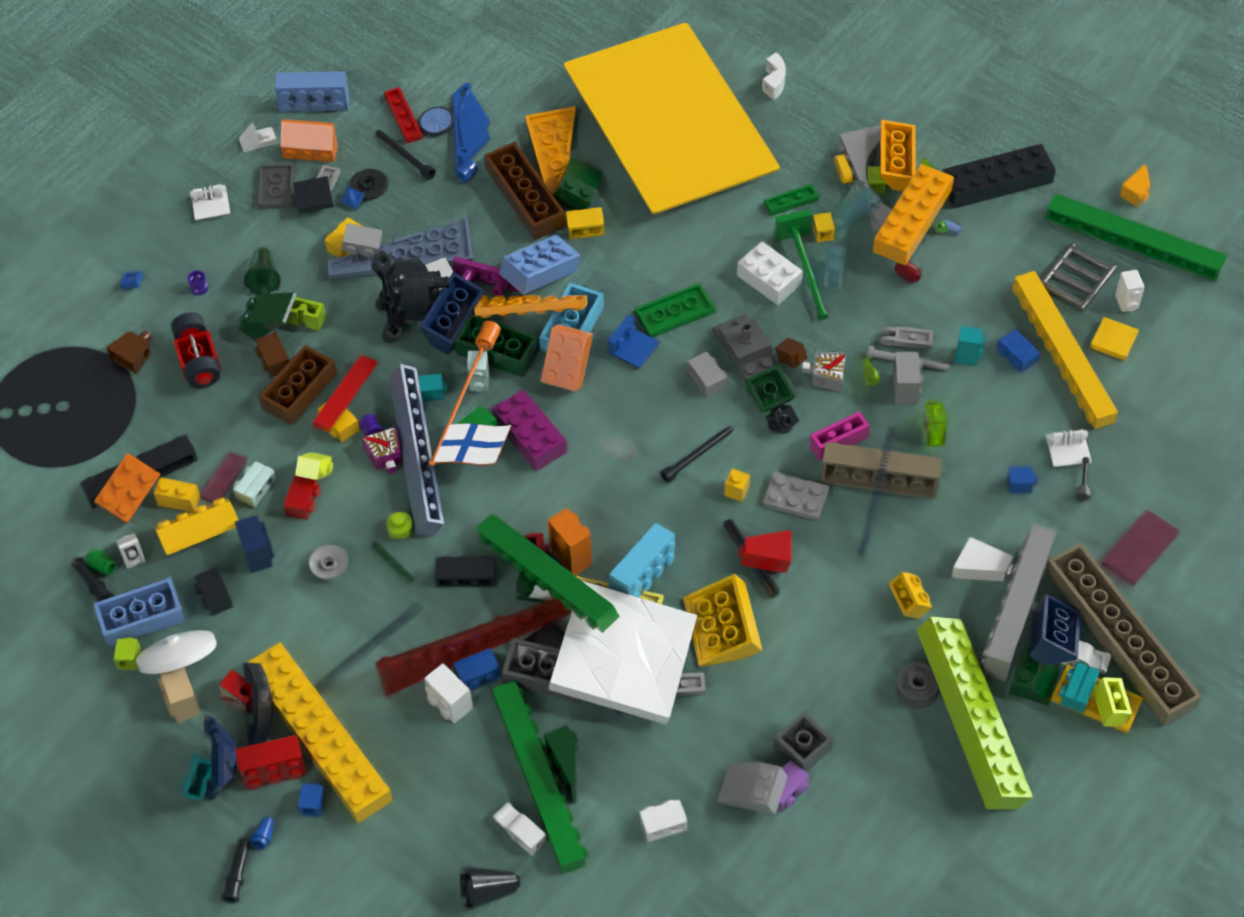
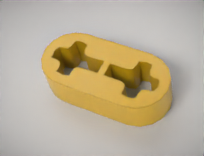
[834,154,853,185]

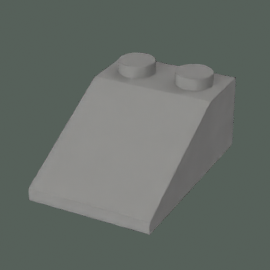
[717,763,788,815]

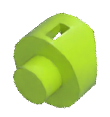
[386,512,414,539]

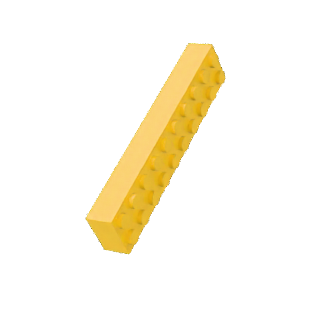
[247,642,393,823]

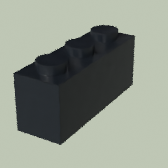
[434,555,496,588]

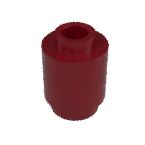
[894,261,921,284]

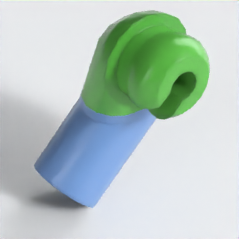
[935,220,962,235]

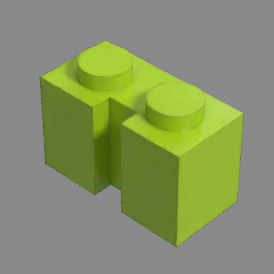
[286,297,326,331]

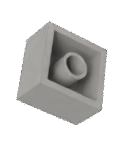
[893,352,924,405]

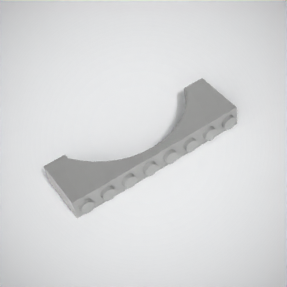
[837,125,926,243]

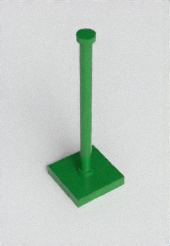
[773,209,829,320]

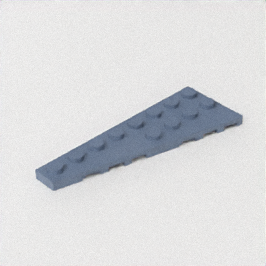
[327,217,473,280]

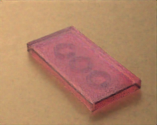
[1102,510,1180,586]

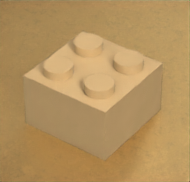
[158,667,201,723]

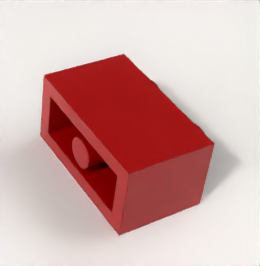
[283,474,321,520]

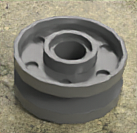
[896,662,939,709]

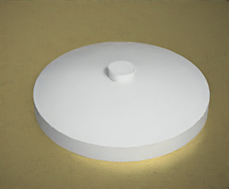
[136,630,217,674]

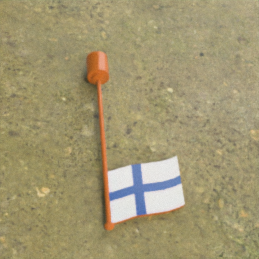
[428,321,511,466]

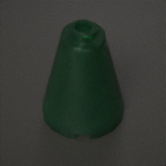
[244,247,281,295]

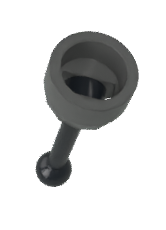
[1075,457,1091,501]

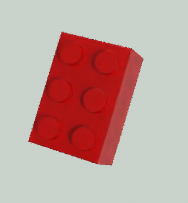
[235,735,307,789]

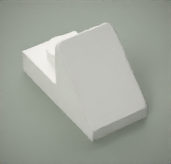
[239,123,277,153]

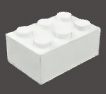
[737,241,803,305]

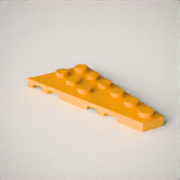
[525,106,576,195]
[474,295,588,318]

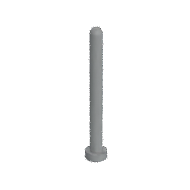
[867,346,950,371]

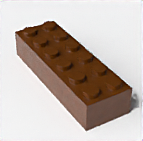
[484,142,566,240]

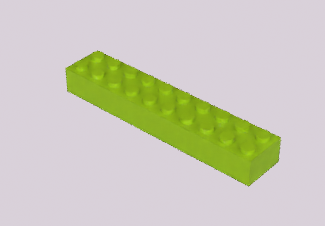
[917,617,1033,810]

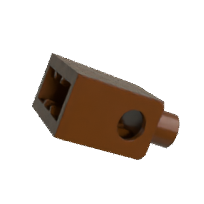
[106,330,152,374]

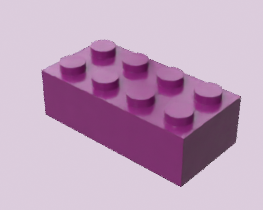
[492,389,567,471]

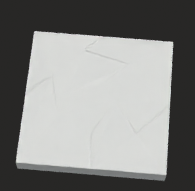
[548,581,697,725]

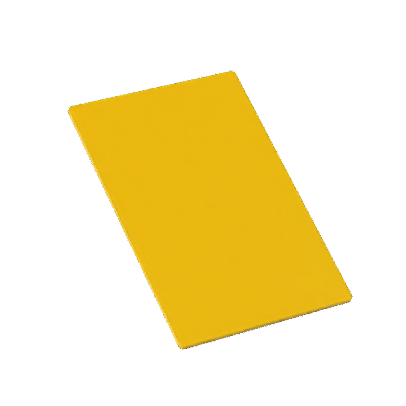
[564,23,780,214]

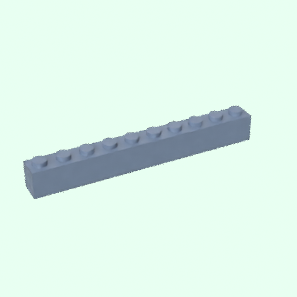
[389,364,444,537]

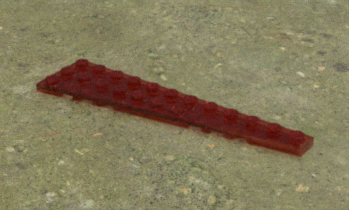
[375,583,602,697]

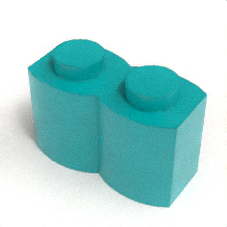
[181,751,211,801]

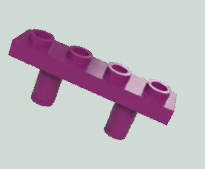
[453,257,521,296]

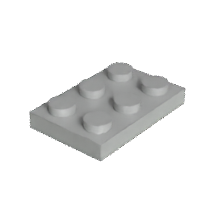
[763,471,830,521]

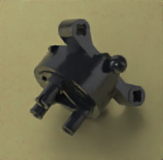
[371,252,450,344]

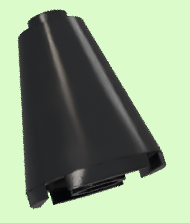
[459,867,520,910]

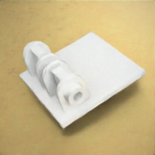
[190,184,231,221]
[1046,429,1092,467]

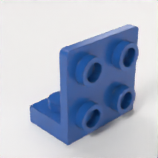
[608,315,659,369]

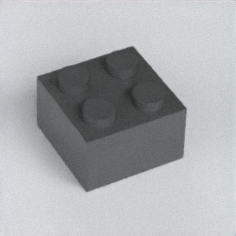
[774,712,834,773]

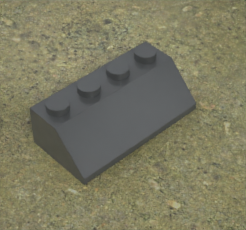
[502,638,582,703]

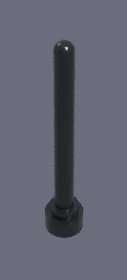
[375,129,436,181]
[660,426,733,484]

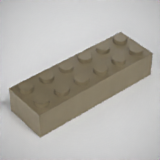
[821,442,942,499]

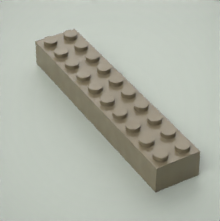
[1045,543,1202,726]

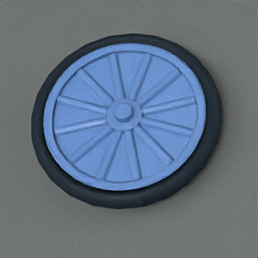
[418,107,454,136]

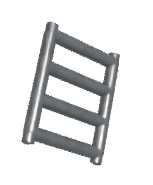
[1041,243,1117,312]

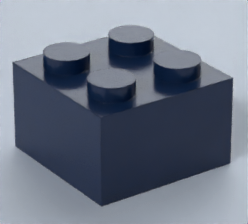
[235,515,275,574]

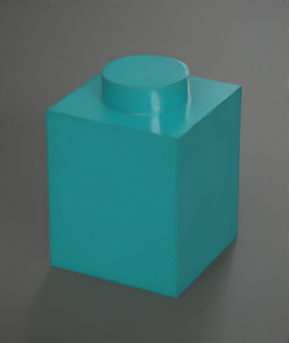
[419,374,447,402]

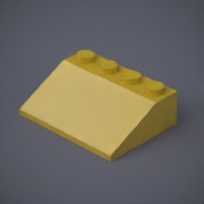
[683,574,763,667]

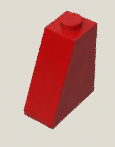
[738,530,792,573]

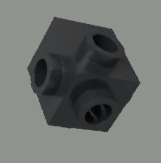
[765,405,800,434]

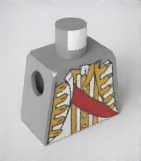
[802,352,846,392]

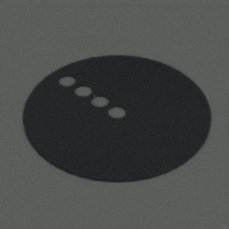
[0,346,136,468]

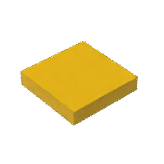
[1090,317,1139,361]

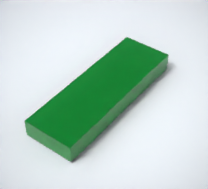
[763,184,819,216]

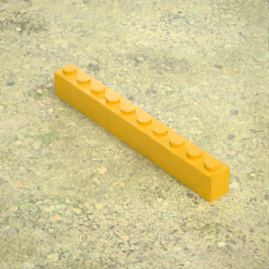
[1012,271,1118,429]

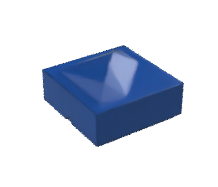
[340,186,365,210]
[120,271,143,289]

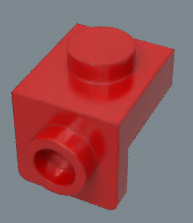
[524,532,549,555]

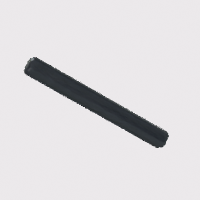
[723,518,780,598]

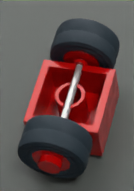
[171,312,221,389]

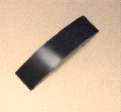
[243,663,272,745]

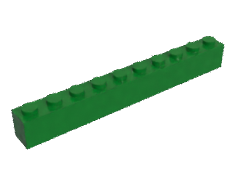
[1045,193,1227,282]
[475,513,620,633]
[492,681,588,875]

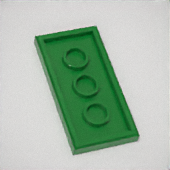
[634,283,716,338]

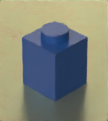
[1007,467,1037,494]
[298,783,326,817]

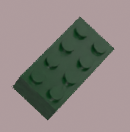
[455,313,539,377]

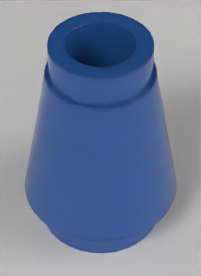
[250,817,274,850]

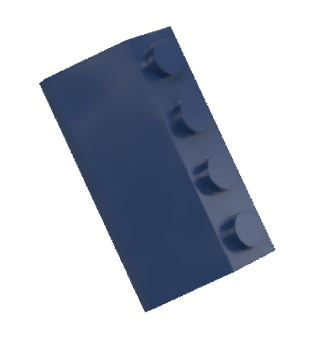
[419,272,485,355]
[1029,593,1081,665]

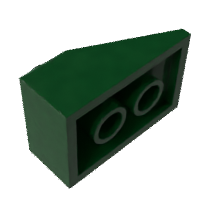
[553,156,602,210]
[238,292,297,340]
[544,724,579,803]

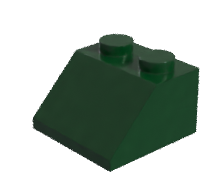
[1009,648,1059,706]

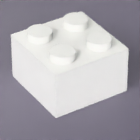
[424,664,473,724]

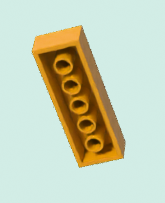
[873,164,954,266]

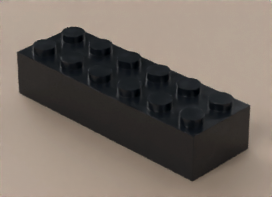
[942,143,1056,209]

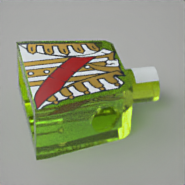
[922,400,948,447]

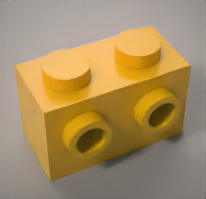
[888,572,933,619]

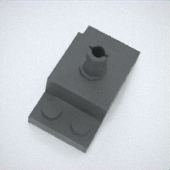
[713,314,778,381]

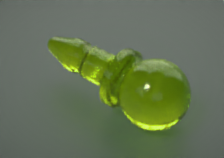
[862,356,880,386]

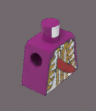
[361,427,402,474]

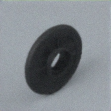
[350,169,389,200]

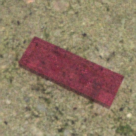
[201,451,247,503]

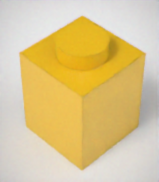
[812,212,835,243]
[724,468,750,502]

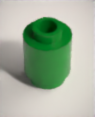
[87,549,117,575]

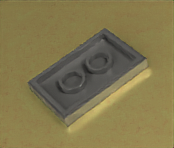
[257,163,296,210]

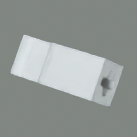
[1063,641,1112,674]
[493,802,547,856]

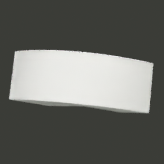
[762,52,786,100]

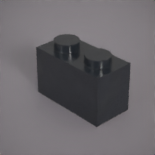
[193,567,234,616]

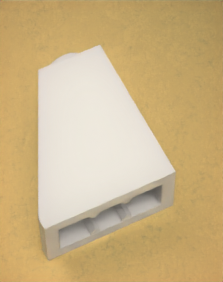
[952,537,1015,581]

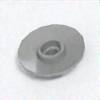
[309,545,348,580]

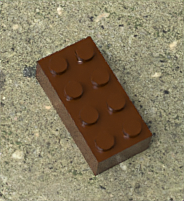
[259,345,337,426]

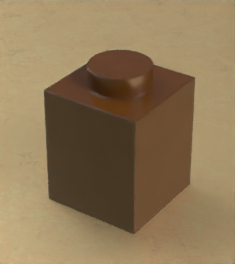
[775,337,808,369]

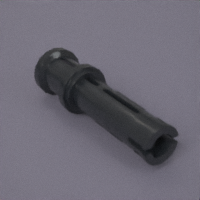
[71,557,114,602]
[221,838,251,903]

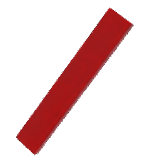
[312,355,378,433]

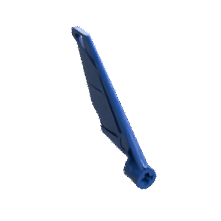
[452,83,490,183]

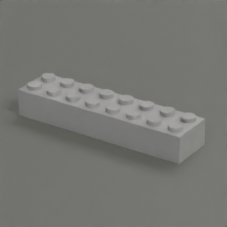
[981,524,1057,682]

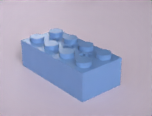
[275,71,349,112]
[499,235,580,295]
[93,577,185,648]

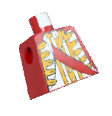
[219,669,253,714]

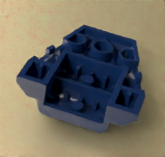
[204,715,236,801]

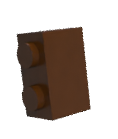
[254,332,290,377]

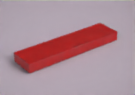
[384,87,423,144]

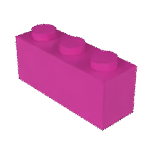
[809,411,870,461]

